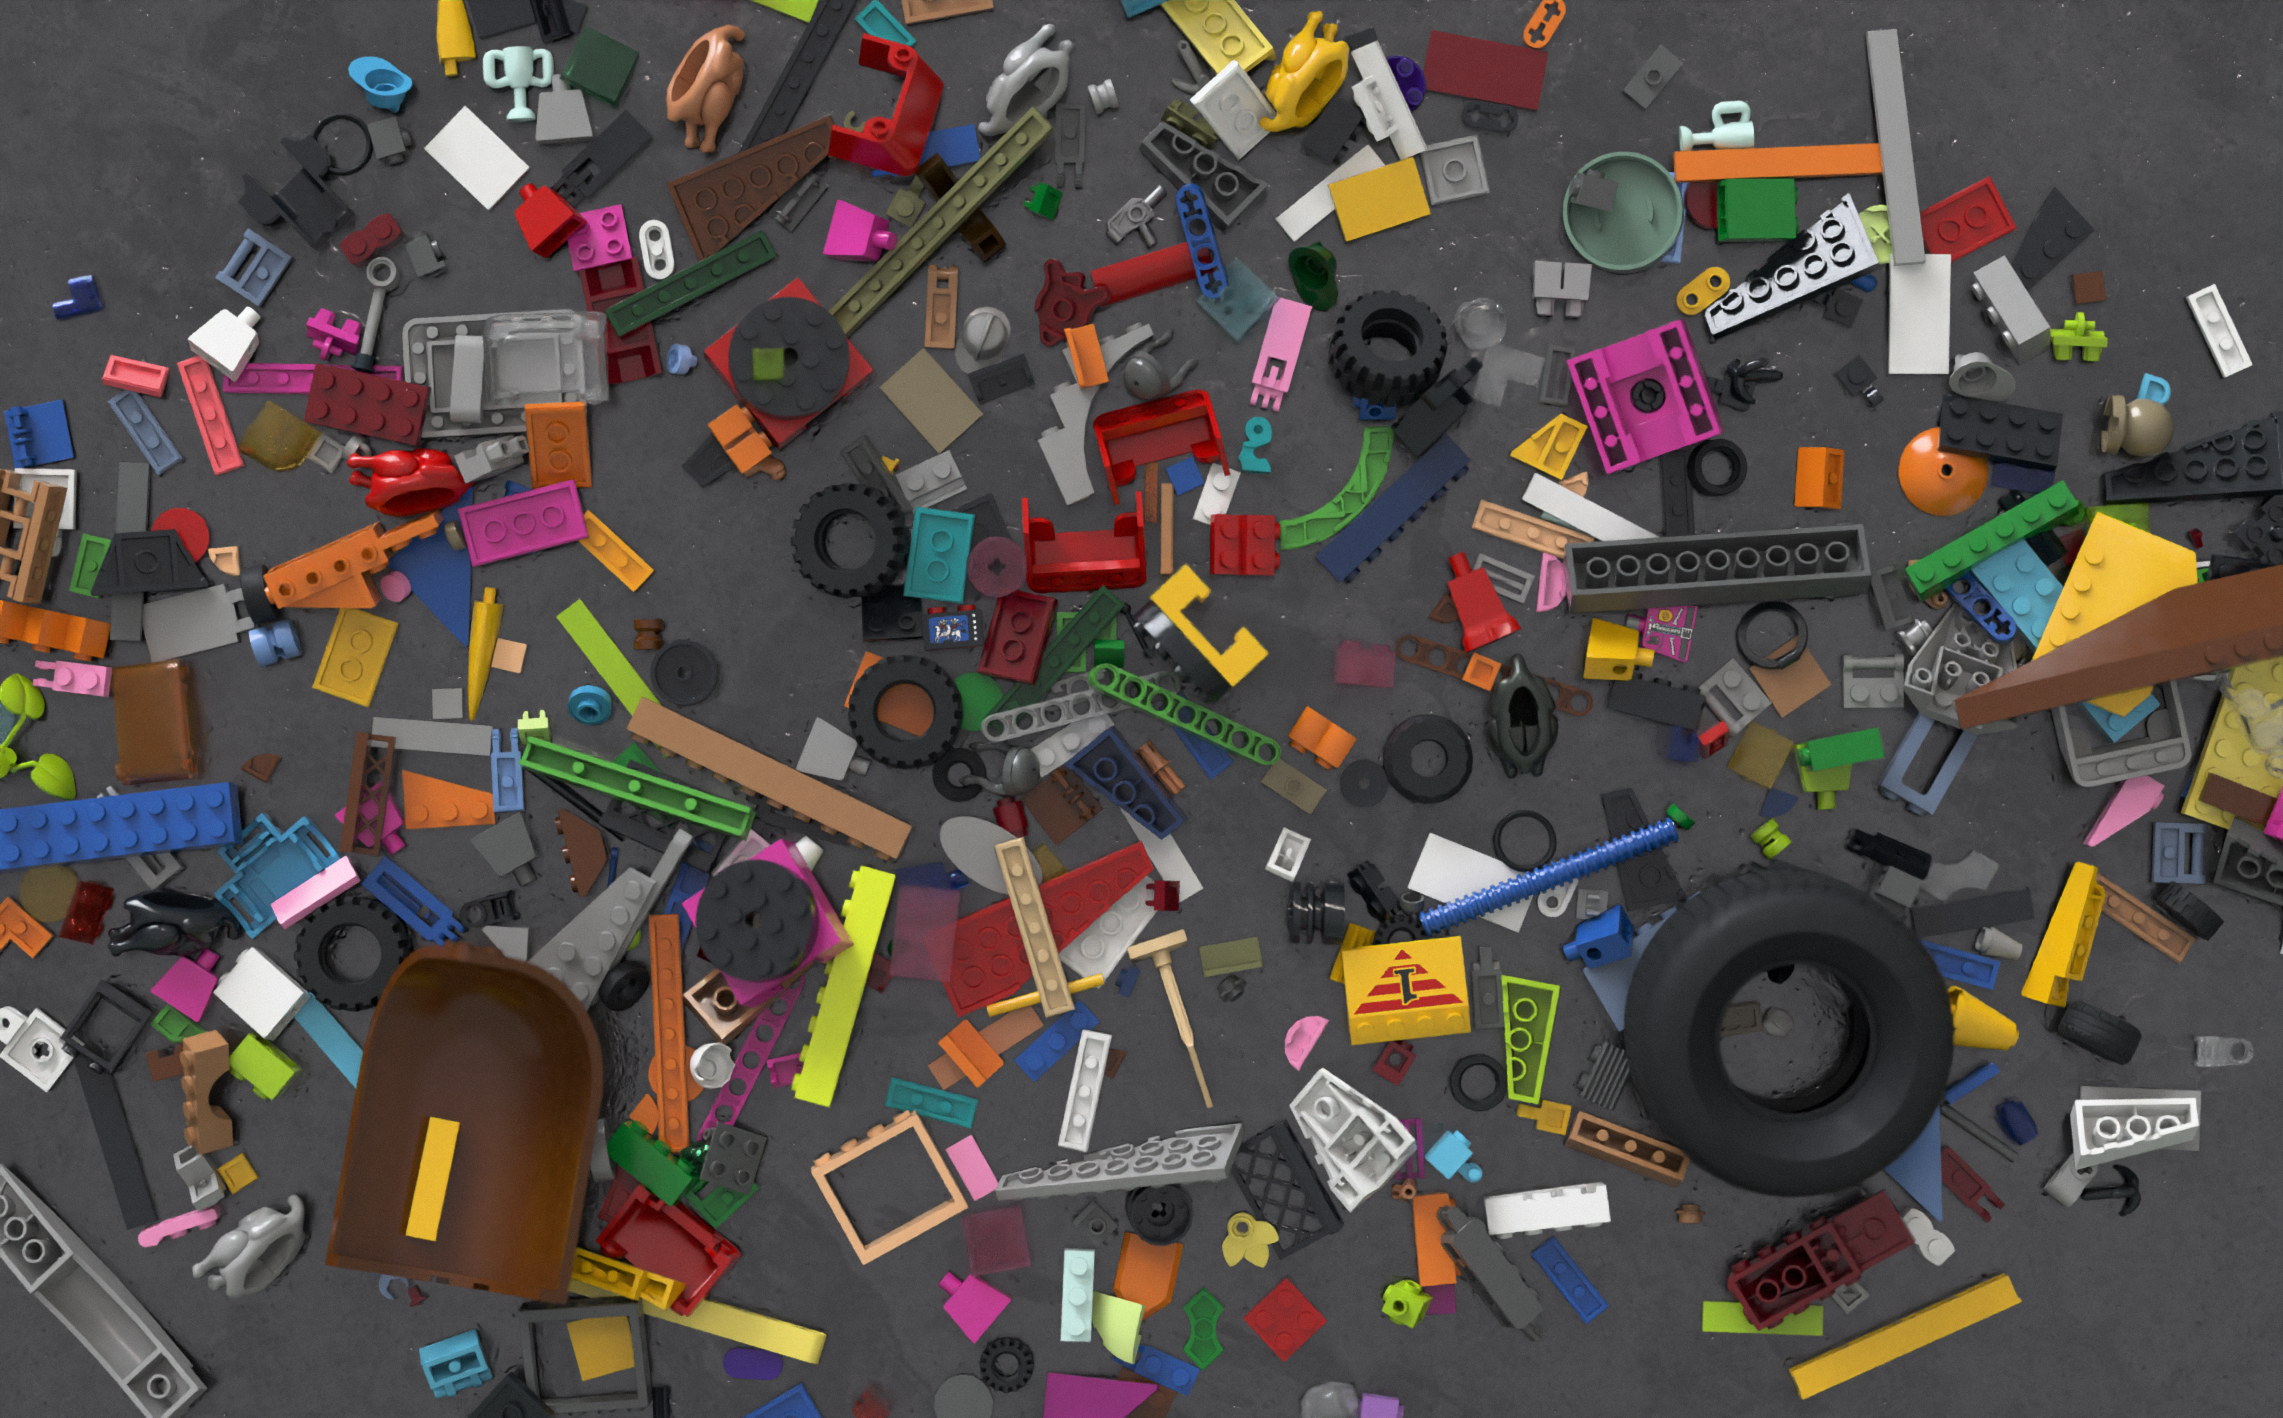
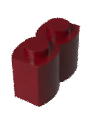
[339,213,406,267]

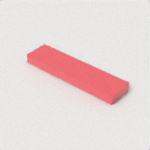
[177,356,245,476]

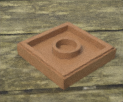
[1748,635,1832,718]

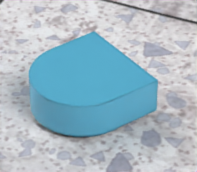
[2137,373,2171,405]

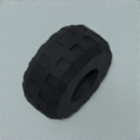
[1383,714,1473,804]

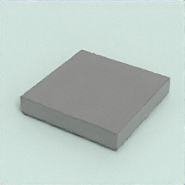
[1420,135,1490,206]

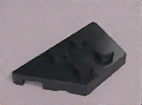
[91,529,208,596]

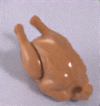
[666,25,745,153]

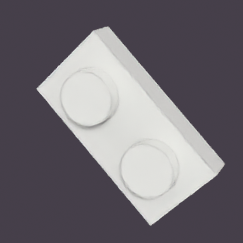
[1193,463,1241,526]

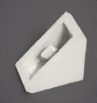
[1265,827,1311,882]

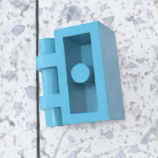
[1424,1130,1483,1183]
[419,1329,493,1399]

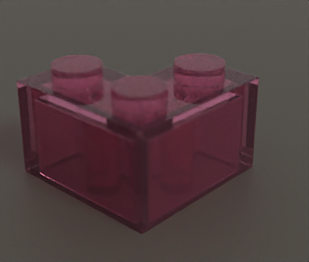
[1332,641,1396,688]

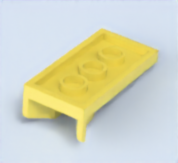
[1160,0,1276,75]

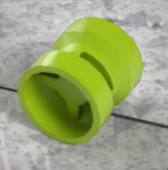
[1750,818,1792,860]

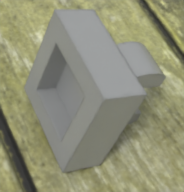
[1575,888,1608,919]

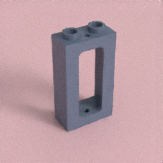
[1877,712,1978,817]

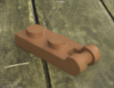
[925,264,959,349]

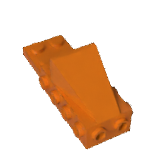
[263,509,444,609]

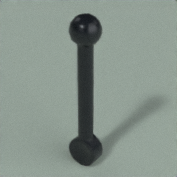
[1120,603,1154,660]

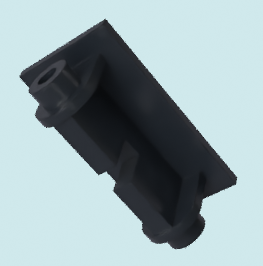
[1347,860,1401,924]

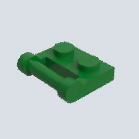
[685,1175,760,1229]

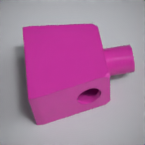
[823,199,897,262]
[335,781,406,856]
[150,948,221,1023]
[938,1271,1012,1344]

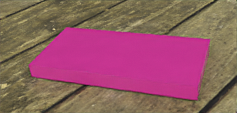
[458,479,590,567]

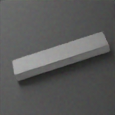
[371,717,494,756]

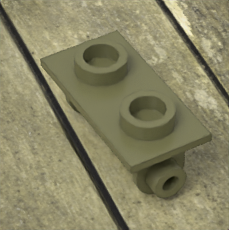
[1160,99,1220,150]

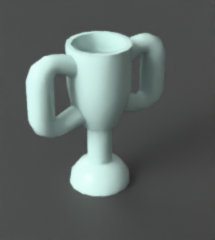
[483,46,554,122]
[1679,101,1754,151]

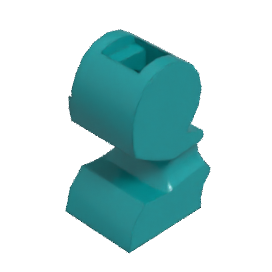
[1238,416,1272,475]

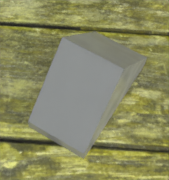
[482,925,532,962]

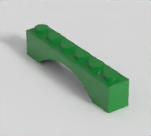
[1905,480,2079,602]

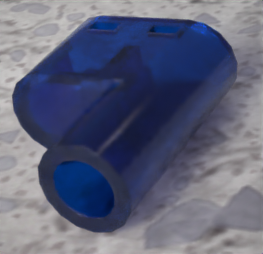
[53,275,101,320]

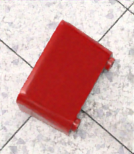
[595,1184,742,1317]

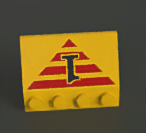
[1341,936,1471,1045]

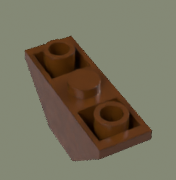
[555,809,610,897]

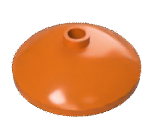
[1898,427,1988,516]

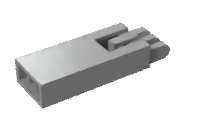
[97,785,185,890]

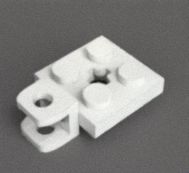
[13,468,77,557]
[0,1006,85,1092]

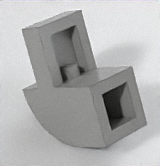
[173,1145,227,1212]

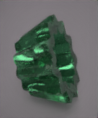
[679,1141,709,1177]

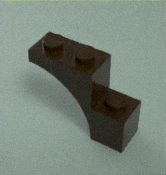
[915,153,1007,262]

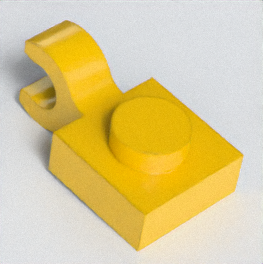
[1516,1099,1572,1135]

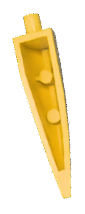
[436,0,476,77]
[468,587,504,720]

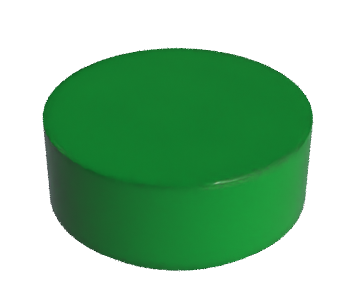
[1666,803,1696,830]

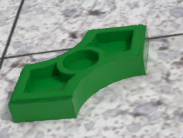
[1182,1286,1225,1371]

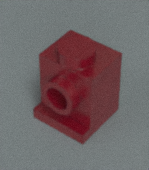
[1372,1040,1417,1086]

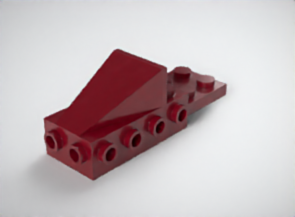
[1727,1188,1916,1331]

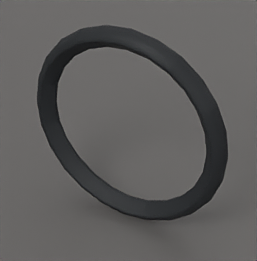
[311,113,373,175]
[1494,810,1557,872]

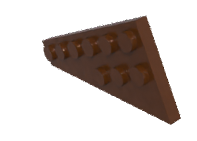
[666,115,835,262]

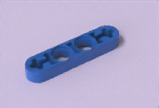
[1176,184,1229,299]
[1944,572,2017,644]

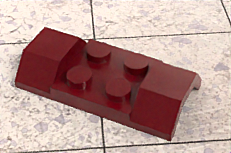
[579,256,662,386]

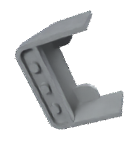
[2051,681,2191,787]

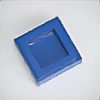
[1165,456,1205,496]

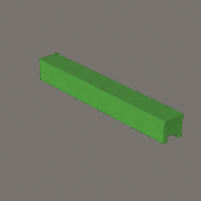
[518,736,756,841]

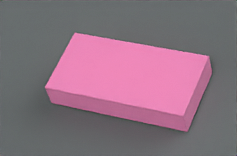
[945,1134,999,1201]

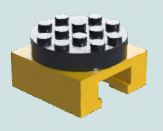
[1133,565,1269,704]

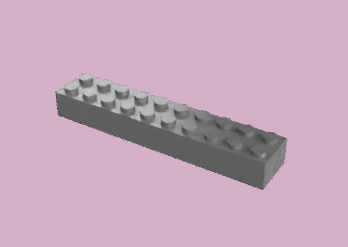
[1563,524,1871,614]

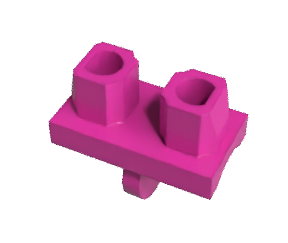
[306,308,361,361]

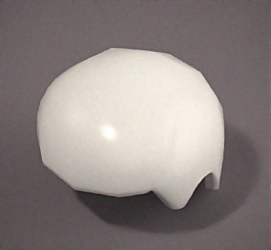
[690,1042,735,1089]

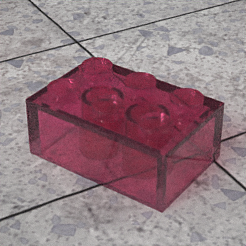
[890,884,960,982]

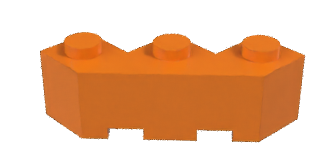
[0,600,111,662]

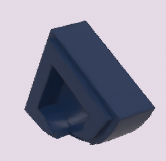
[1760,787,1798,817]

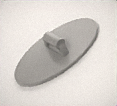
[940,816,1042,895]

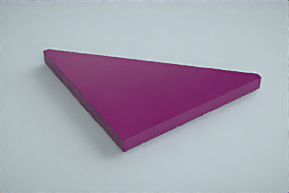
[1043,1372,1160,1418]

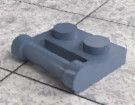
[215,228,293,307]
[2152,822,2208,884]

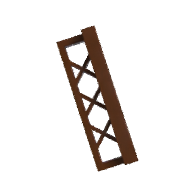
[340,732,396,856]

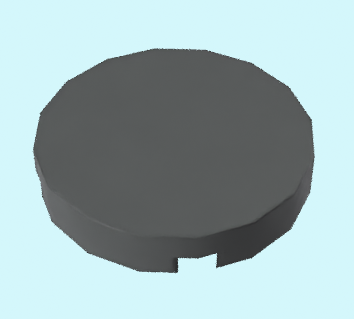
[934,1374,994,1418]

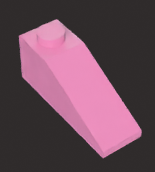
[2083,775,2164,847]

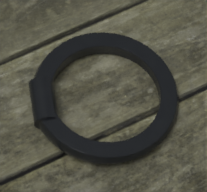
[1737,601,1808,670]

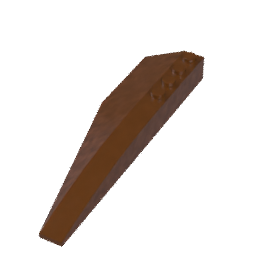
[1953,564,2283,730]

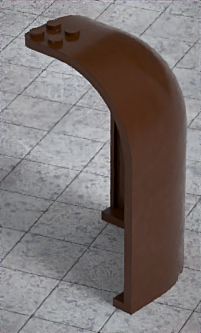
[325,941,603,1305]

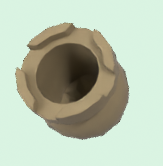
[2101,395,2174,458]

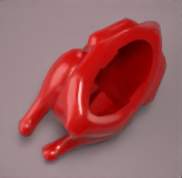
[347,448,476,517]

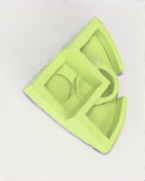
[1092,1291,1146,1364]

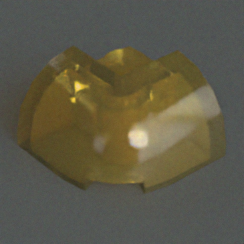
[239,400,322,471]

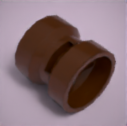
[634,619,664,650]

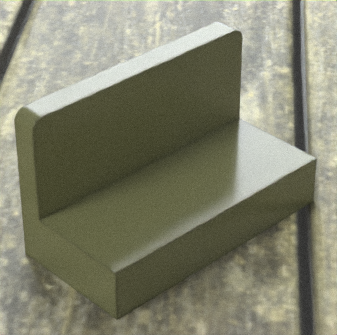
[1199,936,1263,977]

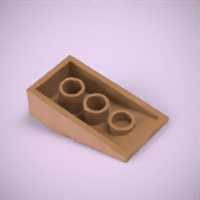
[683,962,814,1045]

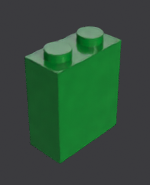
[1716,179,1799,242]
[1797,727,1885,772]

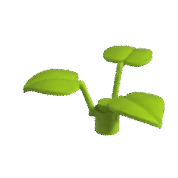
[0,673,76,800]

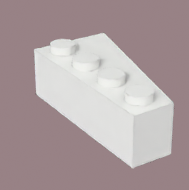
[2070,1098,2199,1170]

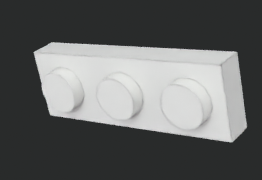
[2186,284,2253,378]
[1030,714,1114,777]

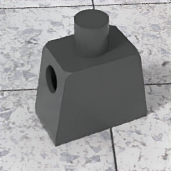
[470,812,539,887]

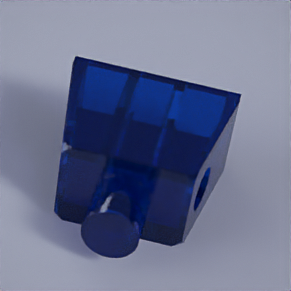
[895,862,969,924]

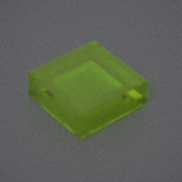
[753,348,784,380]

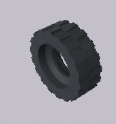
[2156,881,2224,941]

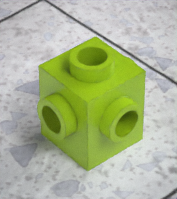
[1381,1280,1434,1328]

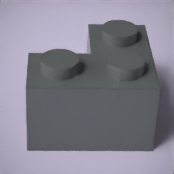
[1869,865,1924,922]

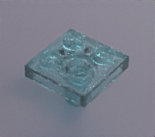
[1196,257,1280,342]

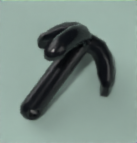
[1728,357,1783,405]
[2080,1164,2141,1217]

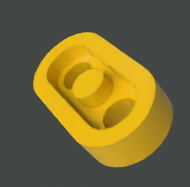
[1675,267,1730,316]

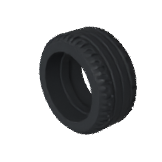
[2058,1000,2142,1065]

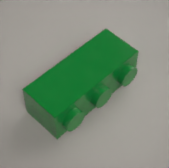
[606,1120,699,1207]

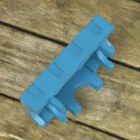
[214,813,343,939]

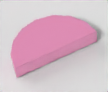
[1536,553,1567,612]
[1284,1016,1330,1071]

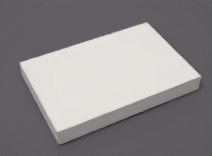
[1190,60,1277,161]
[424,106,531,211]

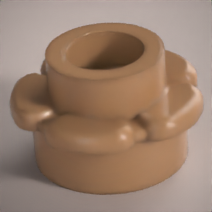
[1676,1205,1706,1224]

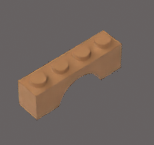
[180,1030,233,1155]

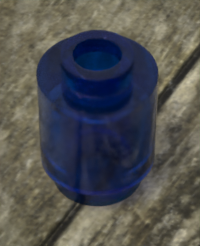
[1996,1099,2039,1146]

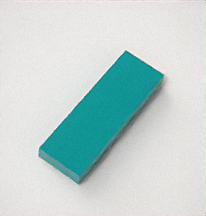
[884,1077,979,1129]

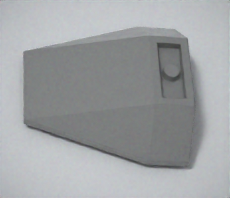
[1903,603,2020,735]

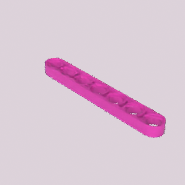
[697,974,806,1153]

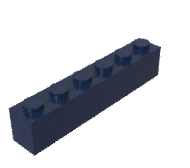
[1315,434,1471,584]

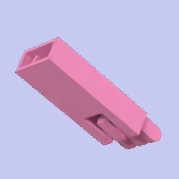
[1249,296,1312,412]

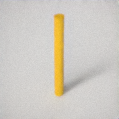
[986,973,1105,1017]

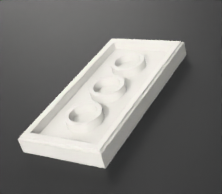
[1888,254,1951,374]
[1407,832,1533,933]
[1059,876,1158,989]

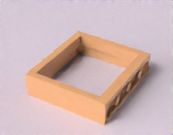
[811,1110,969,1265]

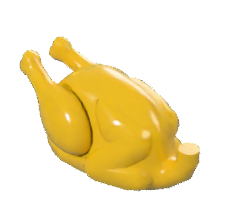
[1259,11,1349,132]

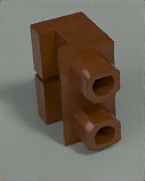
[146,1043,184,1082]

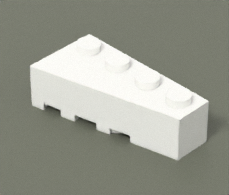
[1483,1182,1611,1239]

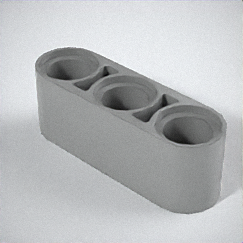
[450,335,488,423]

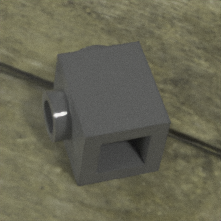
[367,116,412,165]
[1569,169,1619,212]

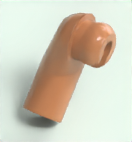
[744,456,786,481]
[1391,1178,1418,1202]

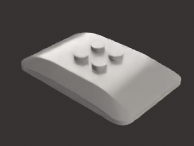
[402,309,587,438]

